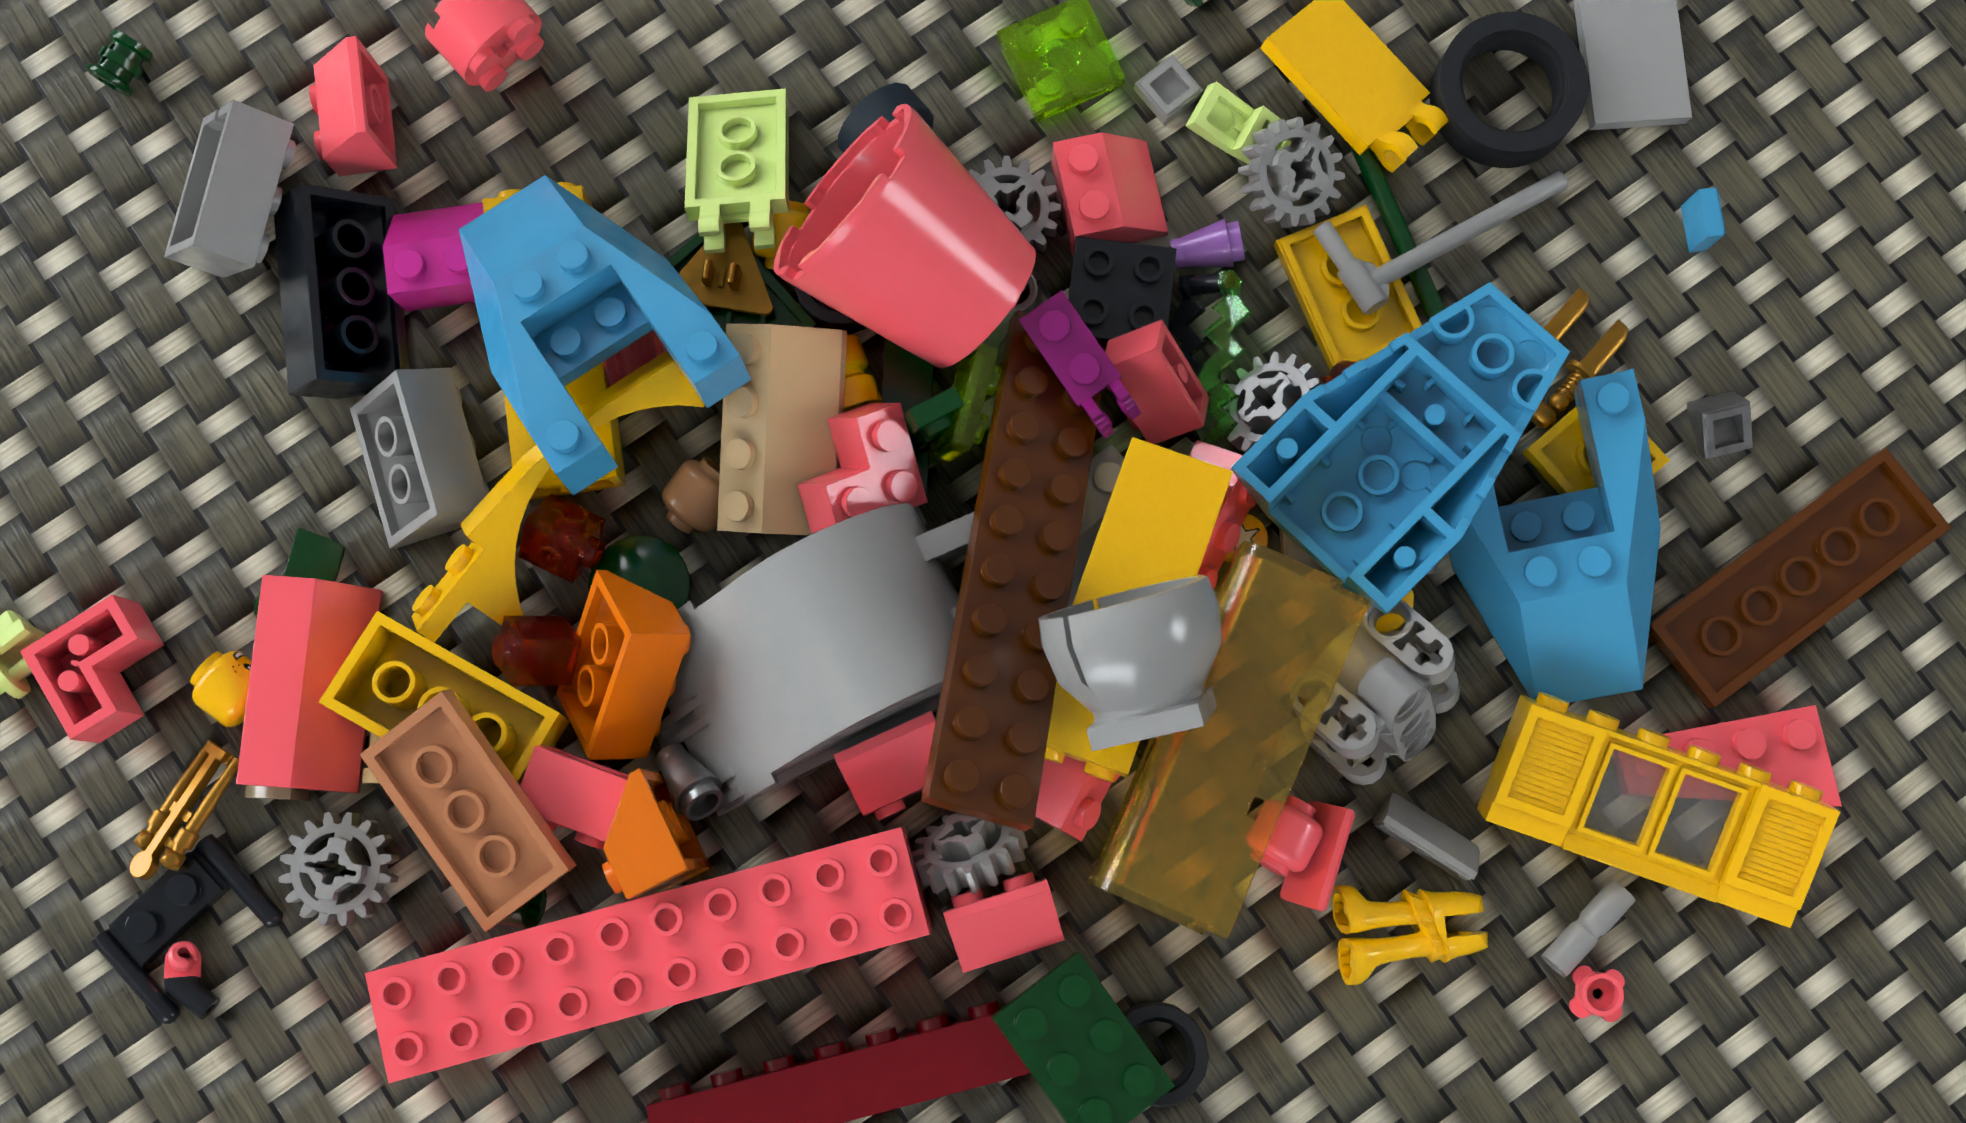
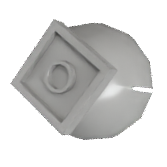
[1038,575,1222,751]

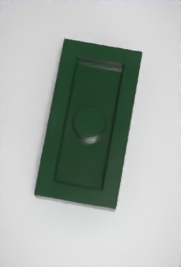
[904,386,964,450]

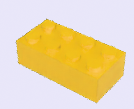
[318,611,570,785]

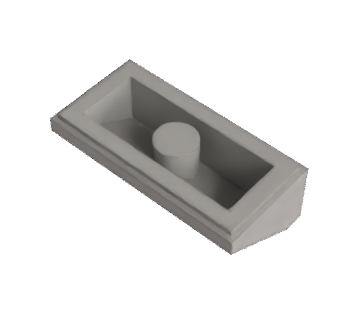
[1372,793,1480,880]

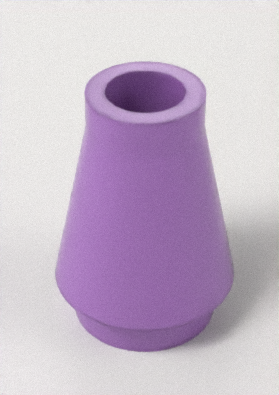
[1170,218,1245,269]

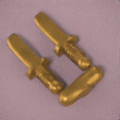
[1530,287,1628,429]

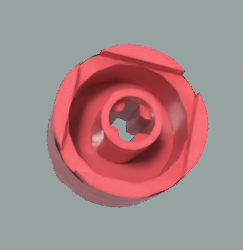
[425,0,544,92]

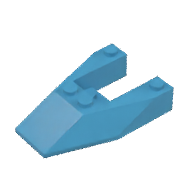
[459,175,751,496]
[1449,369,1661,703]

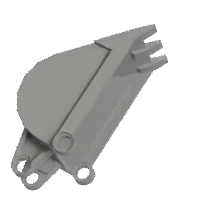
[656,503,974,816]

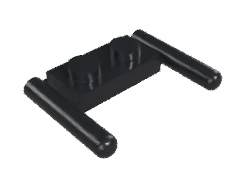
[92,834,283,1024]

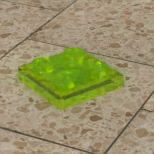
[996,0,1125,123]
[933,343,1002,462]

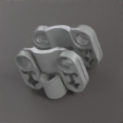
[1289,600,1460,785]

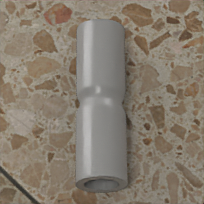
[1541,880,1636,978]

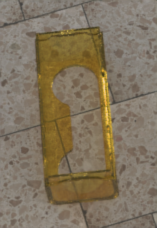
[1088,541,1371,940]

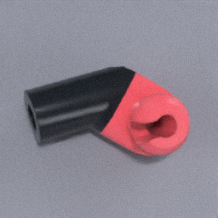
[164,940,220,1020]

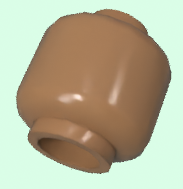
[661,456,720,534]

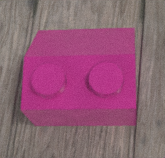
[383,202,484,312]

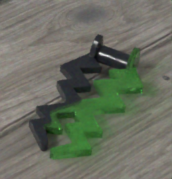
[1168,270,1253,445]

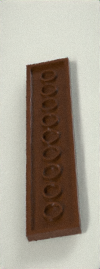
[921,310,1107,831]

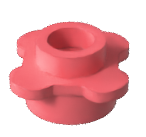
[1569,965,1625,1022]

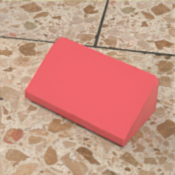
[1280,801,1355,912]

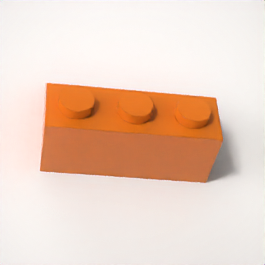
[557,570,691,760]
[602,768,712,900]

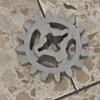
[1238,117,1345,228]
[968,156,1061,253]
[1218,352,1324,453]
[279,812,399,926]
[911,813,1028,896]

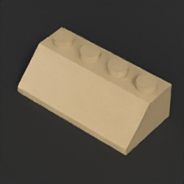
[717,324,847,535]

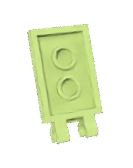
[685,88,789,254]

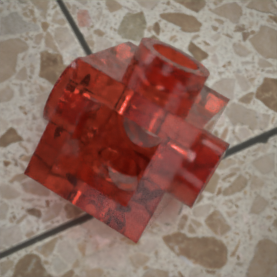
[518,493,606,583]

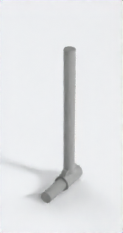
[1313,171,1568,316]

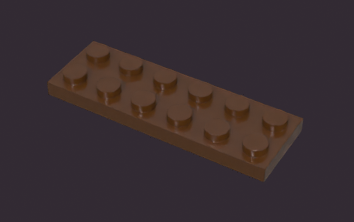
[1649,447,1952,709]

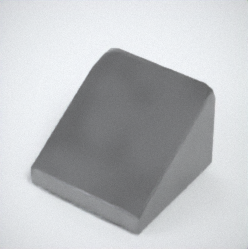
[1687,392,1753,460]

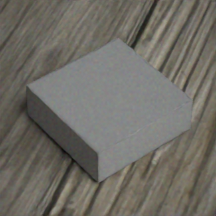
[1134,54,1203,126]

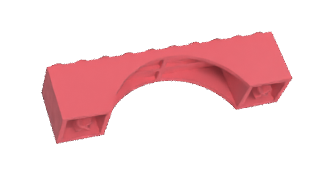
[365,827,933,1084]

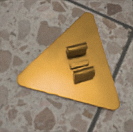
[679,222,774,316]

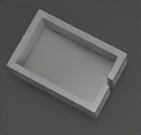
[164,100,296,278]

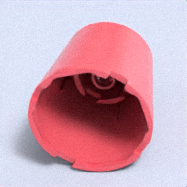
[773,104,1036,368]

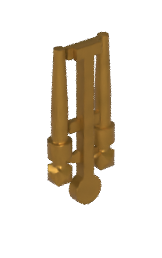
[130,740,239,880]

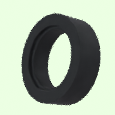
[1429,11,1588,168]

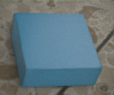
[1681,187,1726,253]

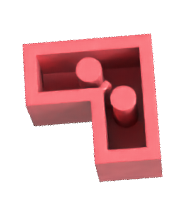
[797,403,928,533]
[20,595,164,743]

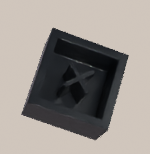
[1068,236,1177,343]

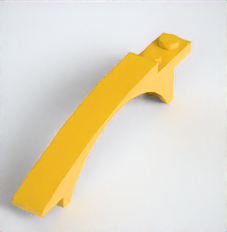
[411,350,705,643]

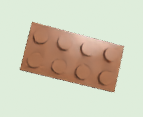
[359,689,577,932]

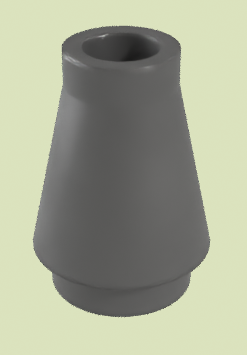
[656,743,723,821]

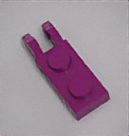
[1019,290,1142,439]

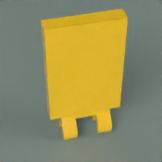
[1260,0,1449,173]

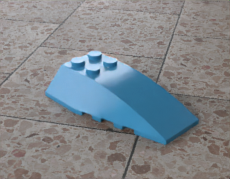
[1231,282,1570,614]

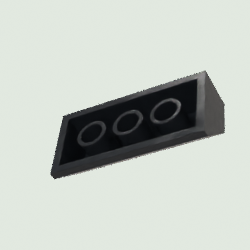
[274,183,409,399]

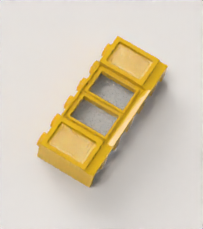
[1477,692,1840,928]

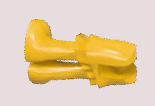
[1331,885,1488,986]

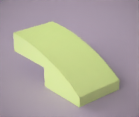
[1186,81,1292,164]

